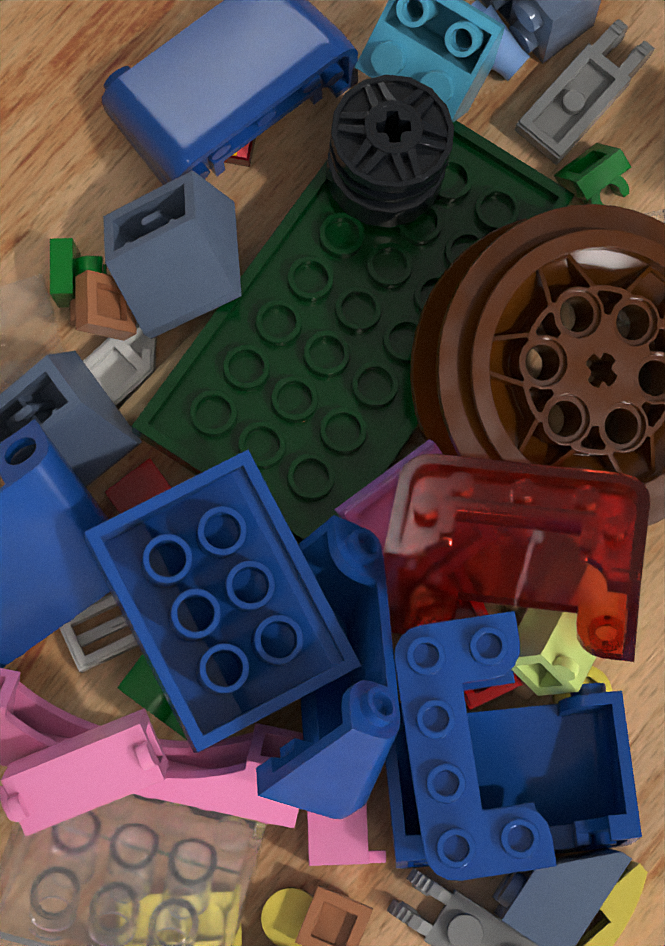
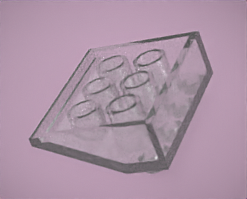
[0,794,266,946]

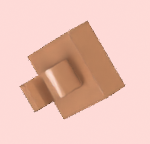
[69,270,137,341]
[295,885,373,946]

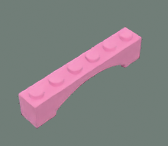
[0,668,303,828]

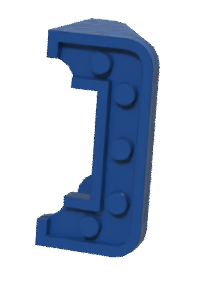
[102,0,358,185]
[256,515,400,819]
[385,683,642,869]

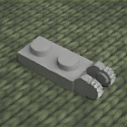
[515,19,655,165]
[387,867,538,946]

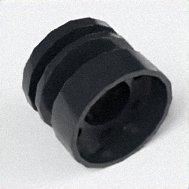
[326,75,454,228]

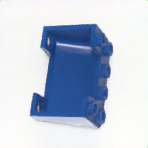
[0,419,111,668]
[394,611,557,881]

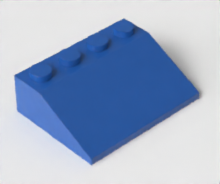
[84,450,361,753]

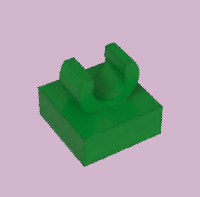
[554,143,631,205]
[50,238,107,308]

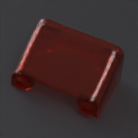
[383,454,650,662]

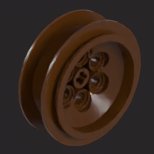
[410,204,665,537]

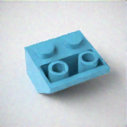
[355,0,505,122]

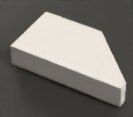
[83,321,157,409]

